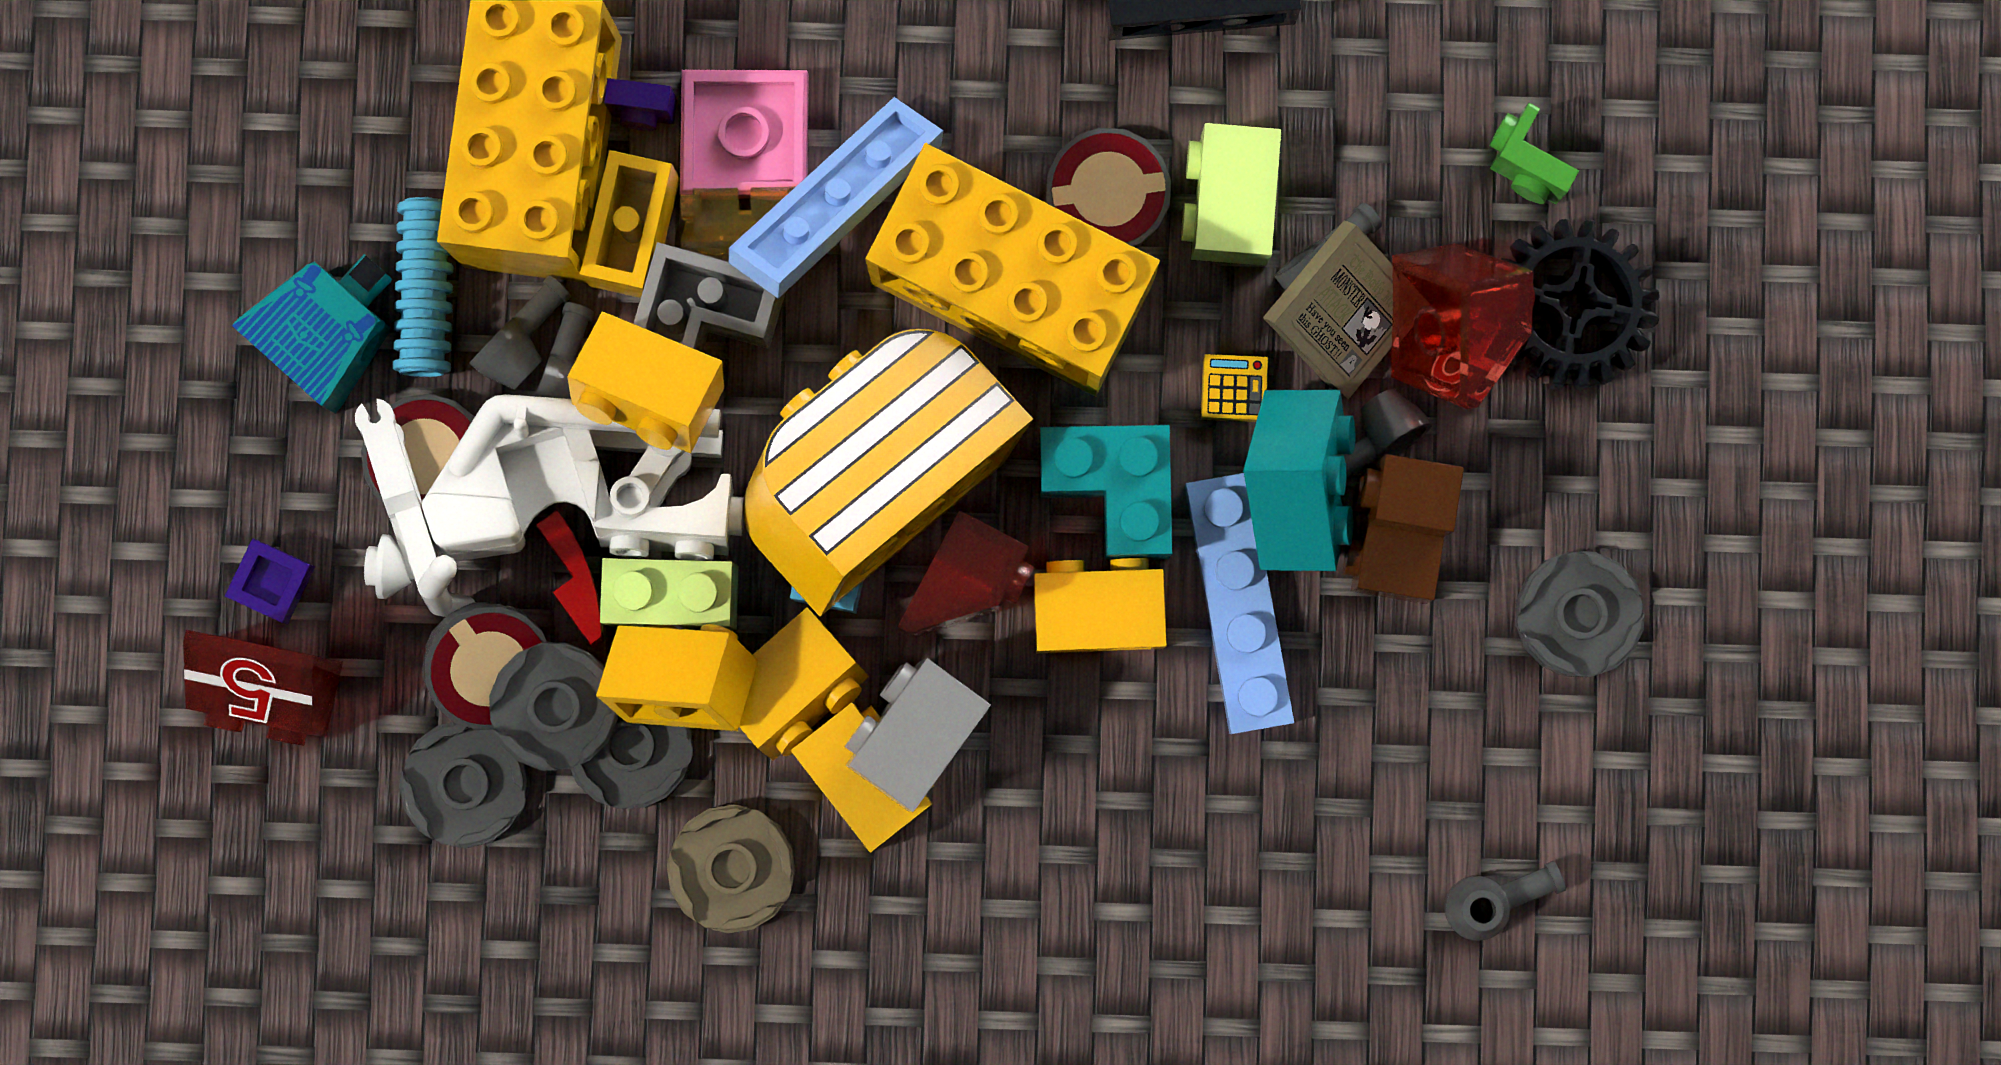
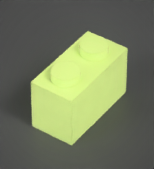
[1181,123,1281,266]
[600,558,739,630]

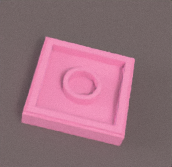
[680,70,809,199]

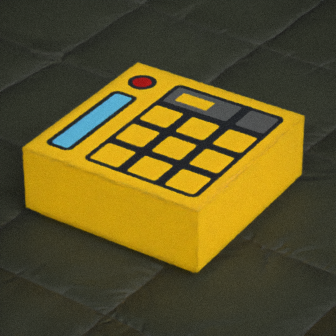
[1201,354,1268,422]

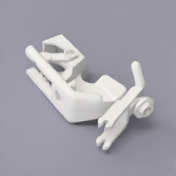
[355,394,744,617]

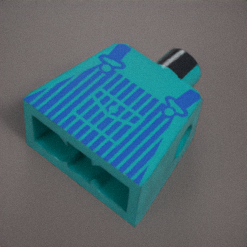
[232,254,393,413]

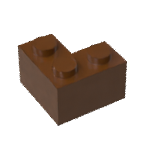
[1343,454,1464,604]

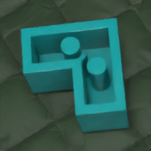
[1243,390,1356,571]
[1039,425,1172,560]

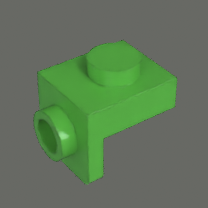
[1489,102,1579,204]

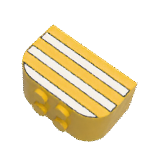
[743,329,1033,617]

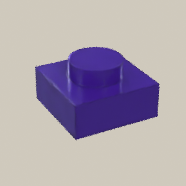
[604,78,677,131]
[225,538,316,624]

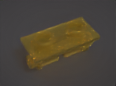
[680,186,796,255]

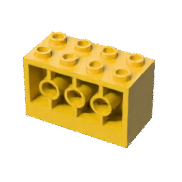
[437,0,622,283]
[865,143,1160,397]

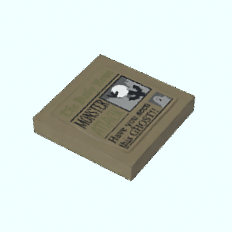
[1263,220,1428,400]

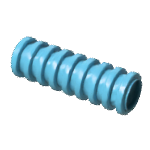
[393,197,454,377]

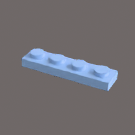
[729,97,943,298]
[1184,473,1294,734]

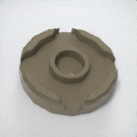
[667,804,796,933]

